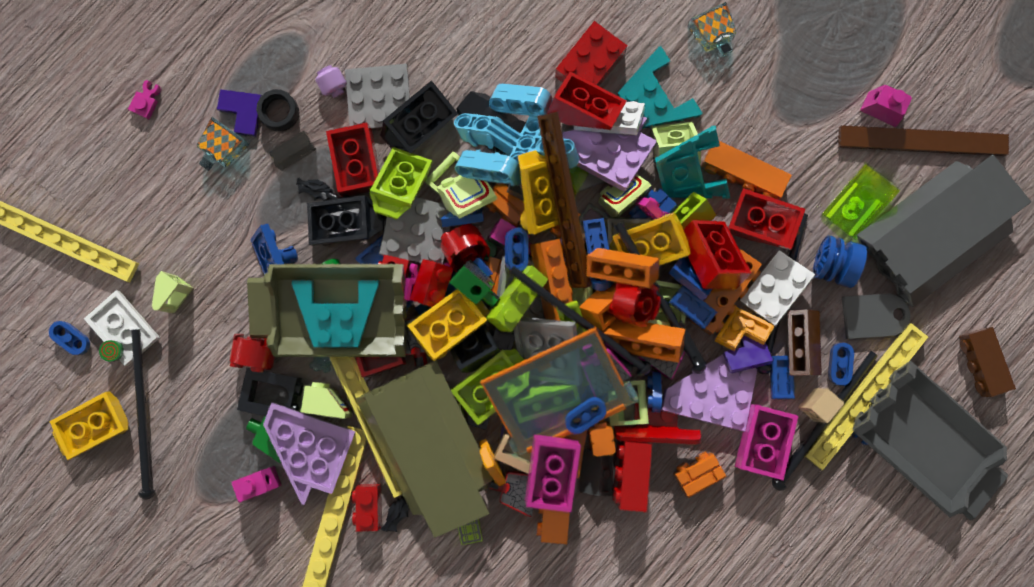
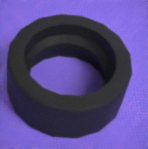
[256,89,299,132]

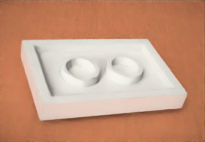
[574,101,645,135]
[740,250,815,327]
[84,290,160,366]

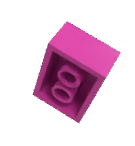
[734,404,798,480]
[525,435,581,512]

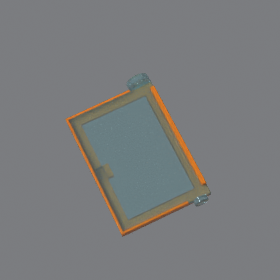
[481,327,639,455]

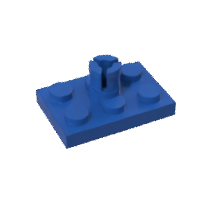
[250,223,298,274]
[669,256,712,301]

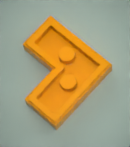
[715,307,775,352]
[479,439,506,486]

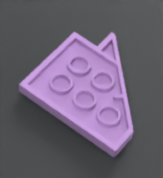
[562,117,657,192]
[661,345,757,432]
[263,403,355,505]

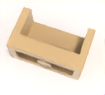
[798,388,844,423]
[494,431,531,473]

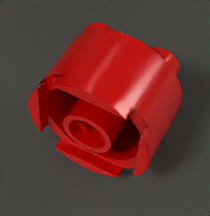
[441,223,490,272]
[609,282,661,328]
[229,334,275,372]

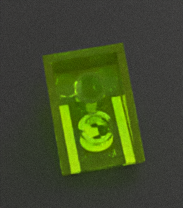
[822,162,900,240]

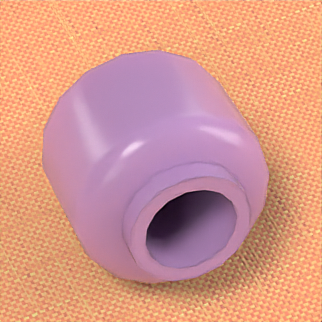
[315,65,347,98]

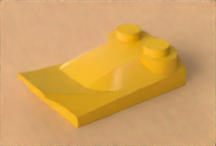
[518,150,559,234]
[609,213,690,265]
[407,289,490,362]
[49,391,129,460]

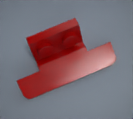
[614,403,701,445]

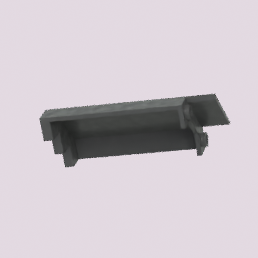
[857,154,1031,307]
[853,361,1008,521]

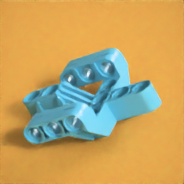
[454,84,580,186]

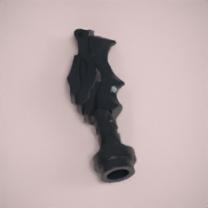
[296,178,350,201]
[381,496,410,533]

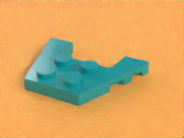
[617,46,703,129]
[655,125,730,199]
[292,280,380,347]

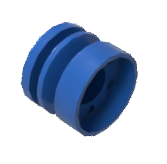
[813,235,867,288]

